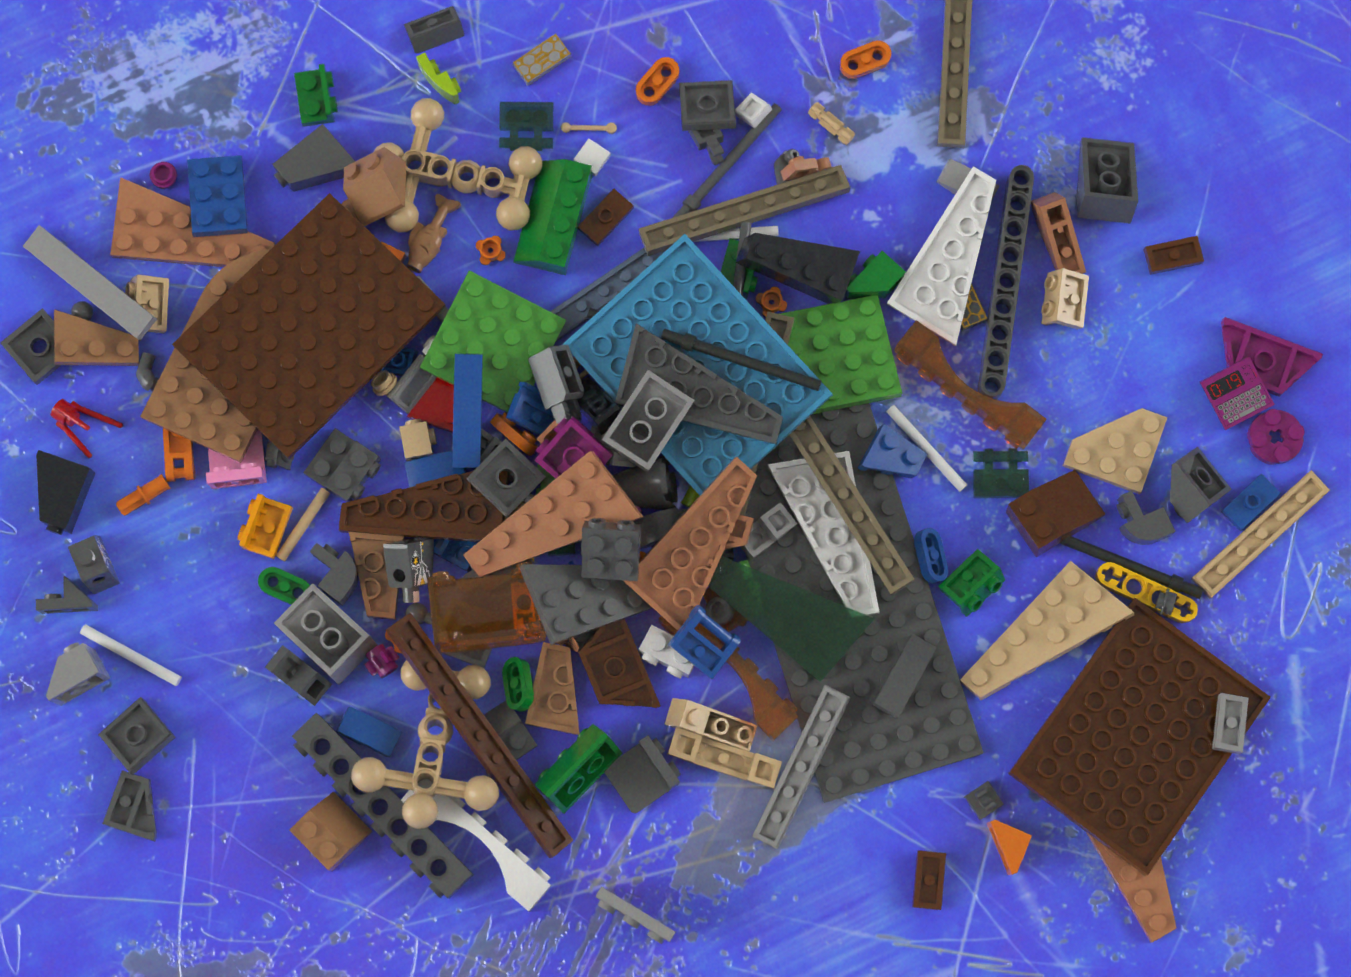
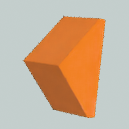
[987,820,1032,875]

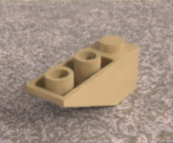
[664,698,758,752]

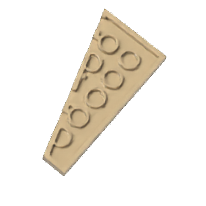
[960,561,1134,700]

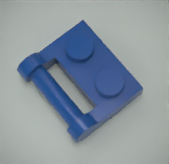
[668,605,741,679]

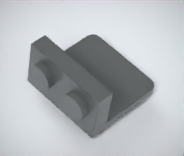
[605,735,681,813]

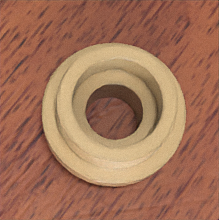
[371,370,397,396]

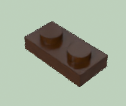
[1143,236,1204,275]
[912,850,946,910]

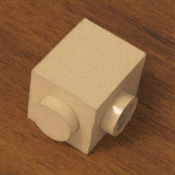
[399,419,437,461]

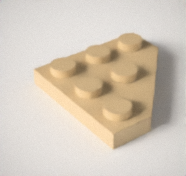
[1062,408,1167,494]

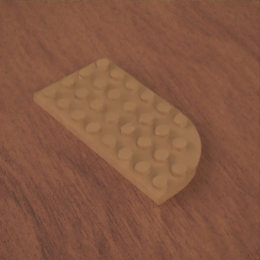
[140,249,271,463]

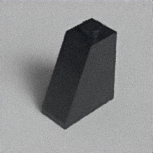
[36,450,95,535]

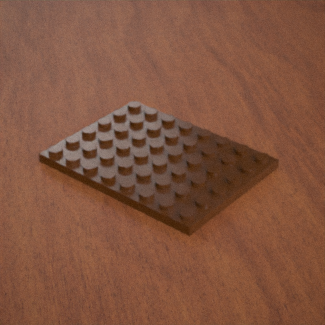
[172,193,446,459]
[1008,598,1271,876]

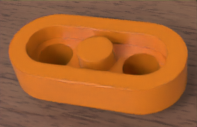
[840,40,891,79]
[636,57,679,106]
[490,412,538,456]

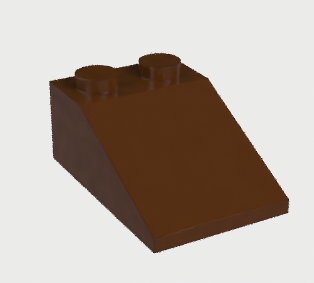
[1006,470,1105,557]

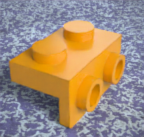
[238,493,293,559]

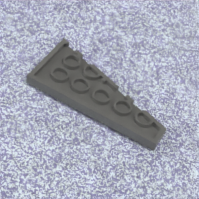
[615,323,783,445]

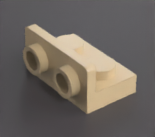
[1041,268,1089,329]
[125,274,169,333]

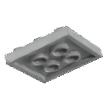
[595,886,675,944]

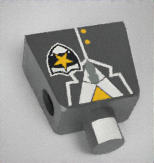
[68,535,120,594]
[383,538,434,603]

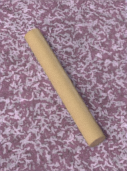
[276,487,331,562]

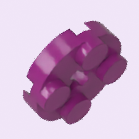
[1247,409,1305,465]

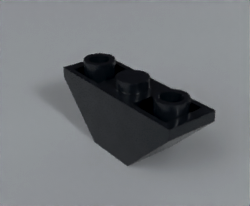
[578,376,621,435]

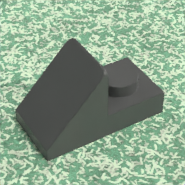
[36,576,98,614]
[484,700,538,760]

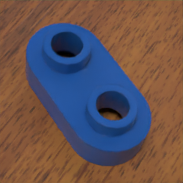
[914,528,948,584]

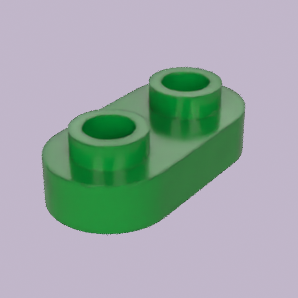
[258,567,310,605]
[502,657,534,712]

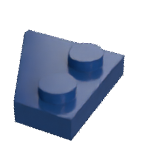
[858,424,928,478]

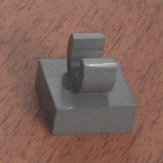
[964,781,1004,820]

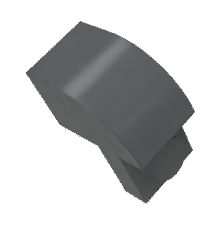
[1117,491,1176,545]
[633,508,687,549]
[310,543,359,606]
[265,645,332,706]

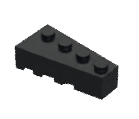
[735,233,860,304]

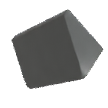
[404,6,464,54]

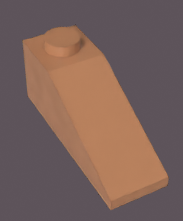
[1031,192,1086,274]

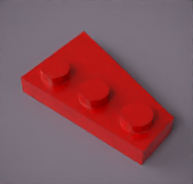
[407,377,454,433]

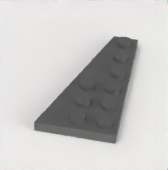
[519,564,653,645]

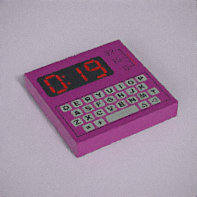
[1200,356,1275,430]

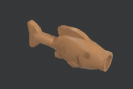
[406,194,461,273]

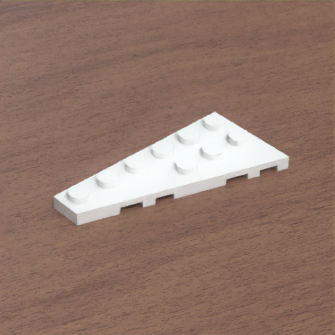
[887,166,996,346]
[767,451,879,618]

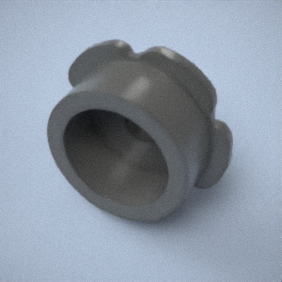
[1155,589,1177,615]

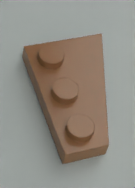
[54,309,139,366]
[349,532,404,620]
[525,642,580,735]

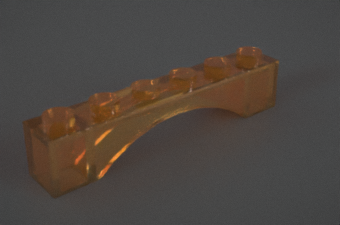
[894,320,1047,449]
[658,616,798,741]

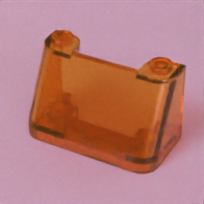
[427,562,546,654]

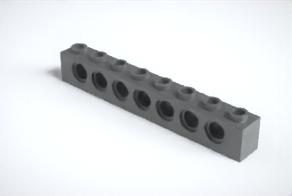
[292,713,474,899]

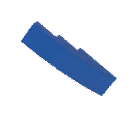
[453,354,483,468]

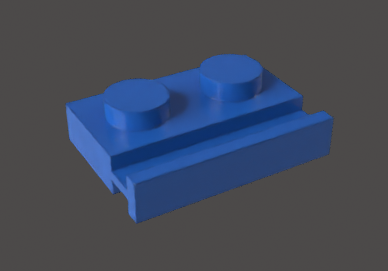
[506,382,555,436]

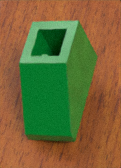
[844,251,906,299]

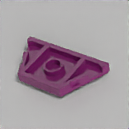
[1221,317,1323,396]

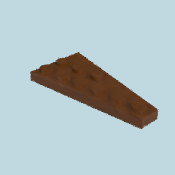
[339,471,510,542]

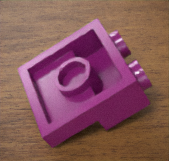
[535,416,613,479]

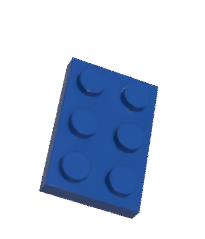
[187,155,248,237]

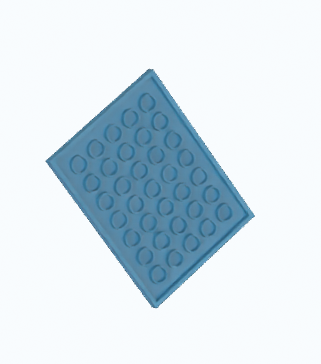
[563,234,833,495]

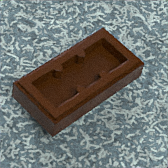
[578,189,634,246]

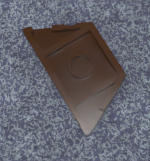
[578,619,660,708]

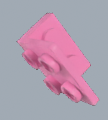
[206,430,267,489]

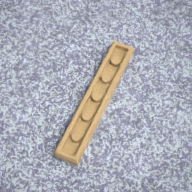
[1191,470,1330,599]

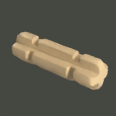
[808,102,855,145]

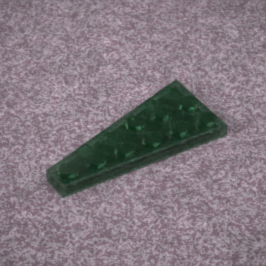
[708,556,875,682]

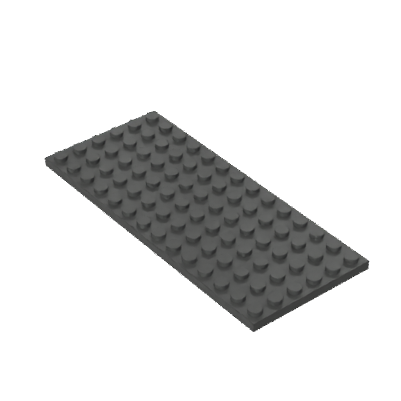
[745,403,984,803]

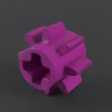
[364,644,400,679]

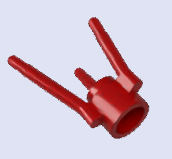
[50,399,123,458]

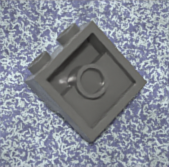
[303,428,381,502]
[581,518,641,581]

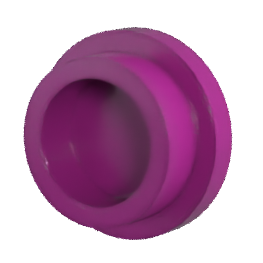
[150,162,177,189]

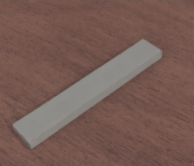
[23,225,157,340]
[752,685,851,849]

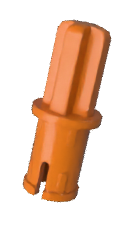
[116,474,171,516]

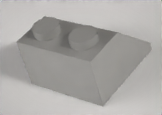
[46,642,110,706]

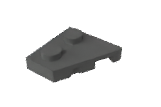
[102,770,157,841]

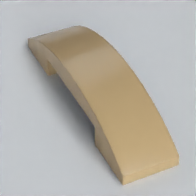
[667,727,782,788]

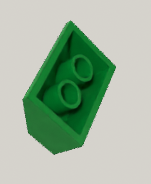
[534,724,622,814]

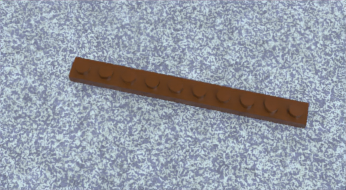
[386,613,573,858]

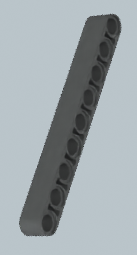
[978,165,1034,402]

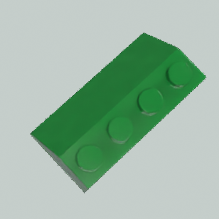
[513,159,592,276]

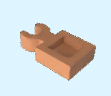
[780,156,832,181]

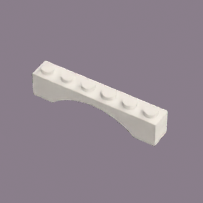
[401,779,551,912]

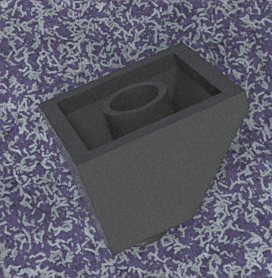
[1170,447,1232,523]

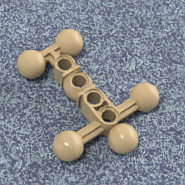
[374,98,542,233]
[351,660,499,829]

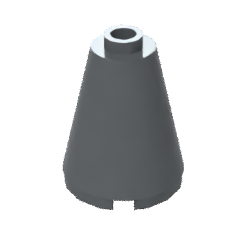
[612,456,678,510]

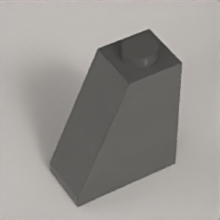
[273,124,355,192]

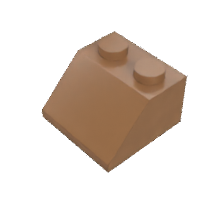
[343,147,406,226]
[289,791,373,871]

